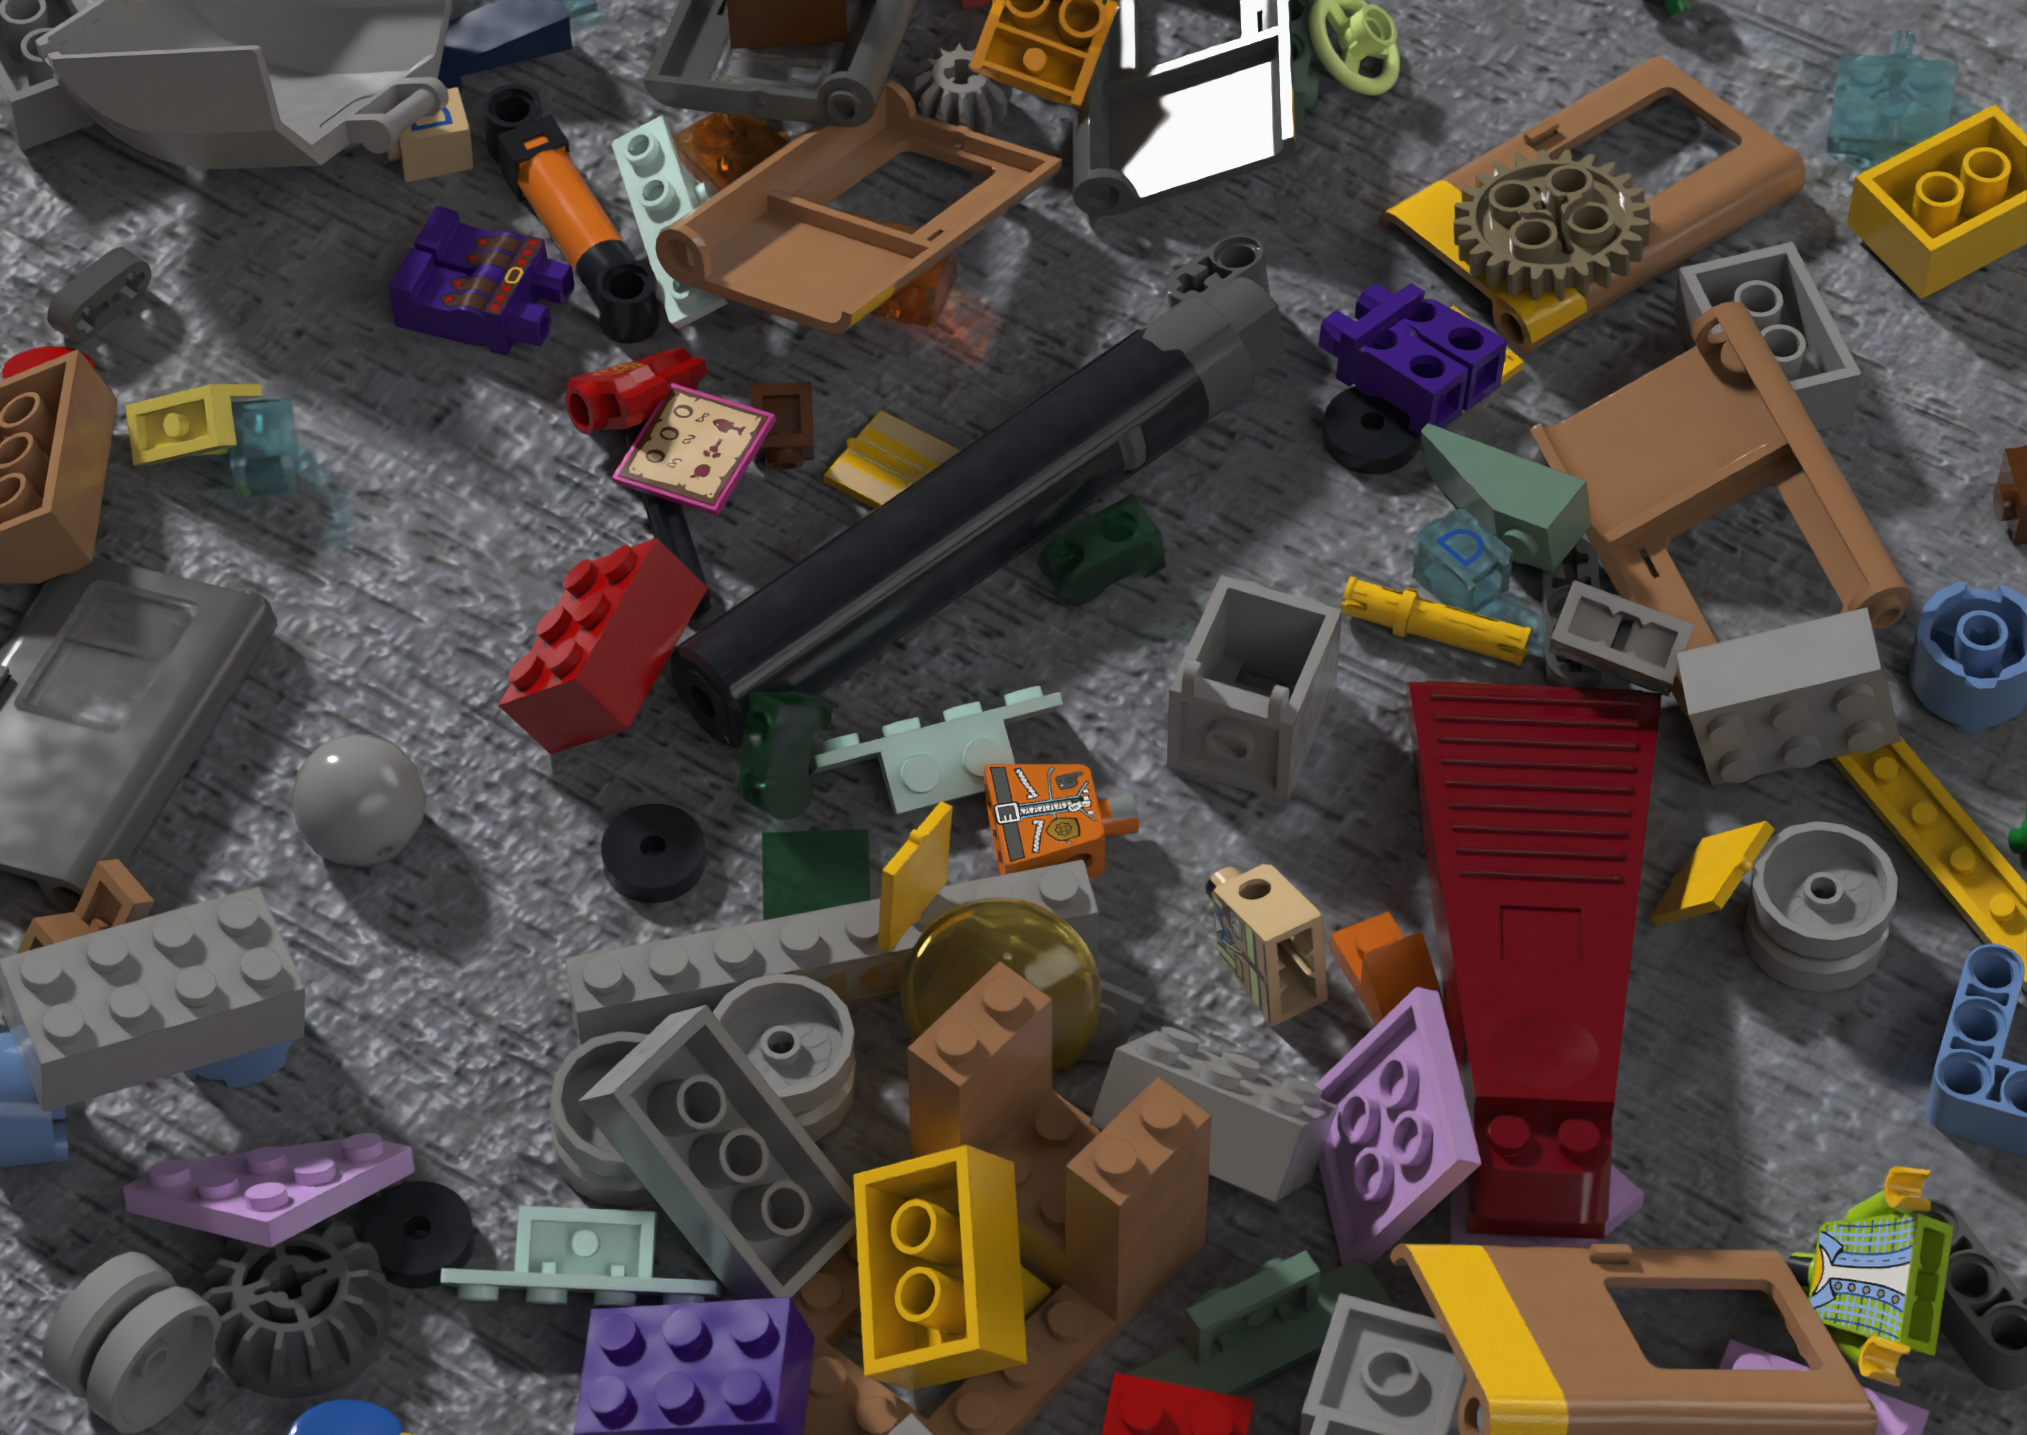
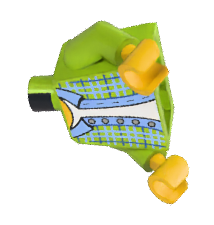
[1787,1166,1954,1387]

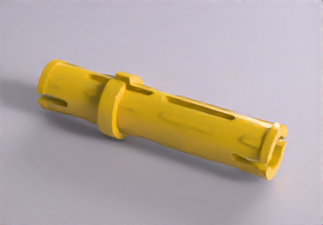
[1340,576,1532,667]

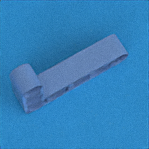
[1926,944,2027,1157]

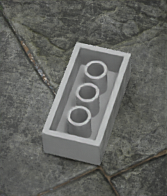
[0,886,305,1112]
[578,1005,856,1300]

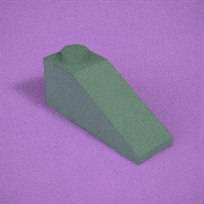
[1421,423,1592,573]

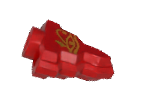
[565,347,708,435]

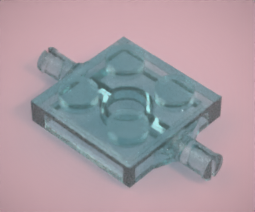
[1827,30,1958,167]

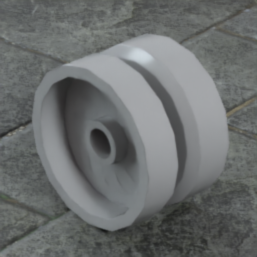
[1743,821,1898,993]
[713,973,857,1142]
[550,1031,656,1207]
[42,1251,222,1434]

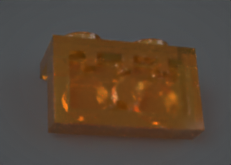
[672,112,792,194]

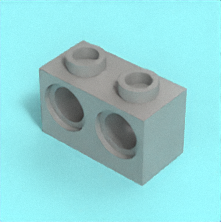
[1549,580,1695,697]

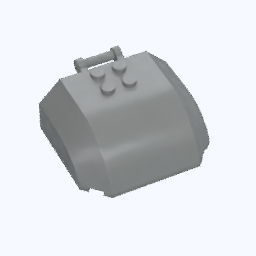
[35,0,452,169]

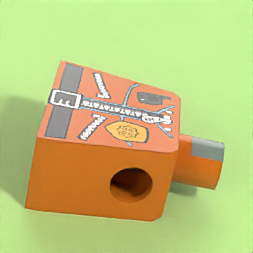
[984,764,1139,879]

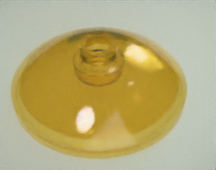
[901,897,1102,1080]

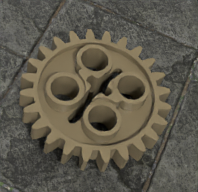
[1453,149,1650,301]

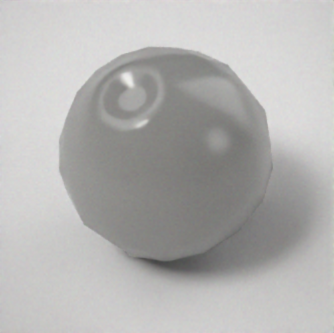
[291,735,426,867]

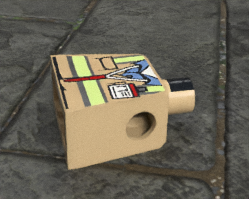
[1206,864,1328,1027]

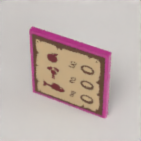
[612,383,777,516]

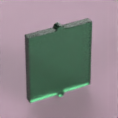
[762,826,871,921]

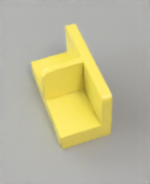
[125,384,263,466]

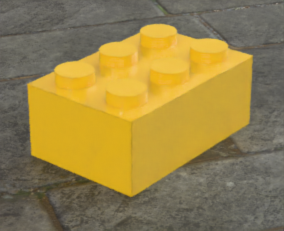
[1847,104,2027,300]
[853,1145,1027,1391]

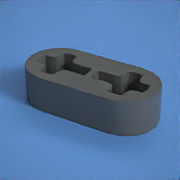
[47,247,151,343]

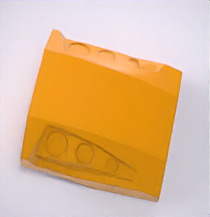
[969,0,1119,109]

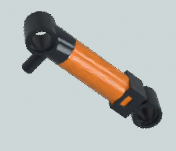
[482,84,660,344]

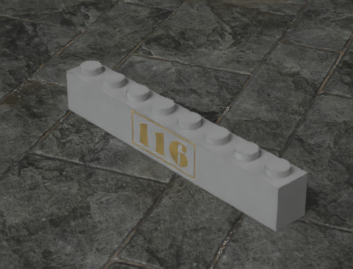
[565,859,1099,1046]

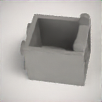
[1167,575,1342,803]
[1300,1293,1468,1435]

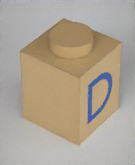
[386,87,474,183]

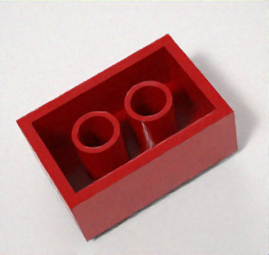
[498,538,708,754]

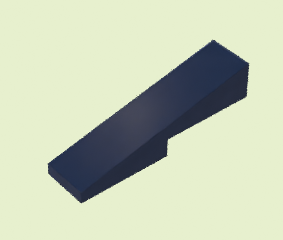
[438,0,572,93]

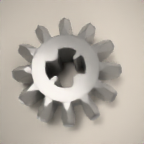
[912,42,1011,136]

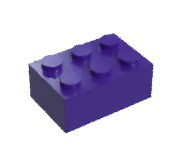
[574,1297,815,1435]

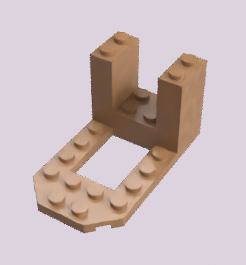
[791,961,1212,1435]

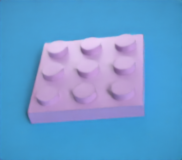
[1314,987,1481,1267]

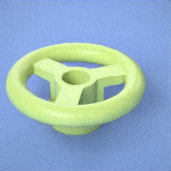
[1308,0,1400,96]

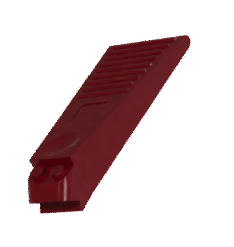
[1406,681,1662,1239]

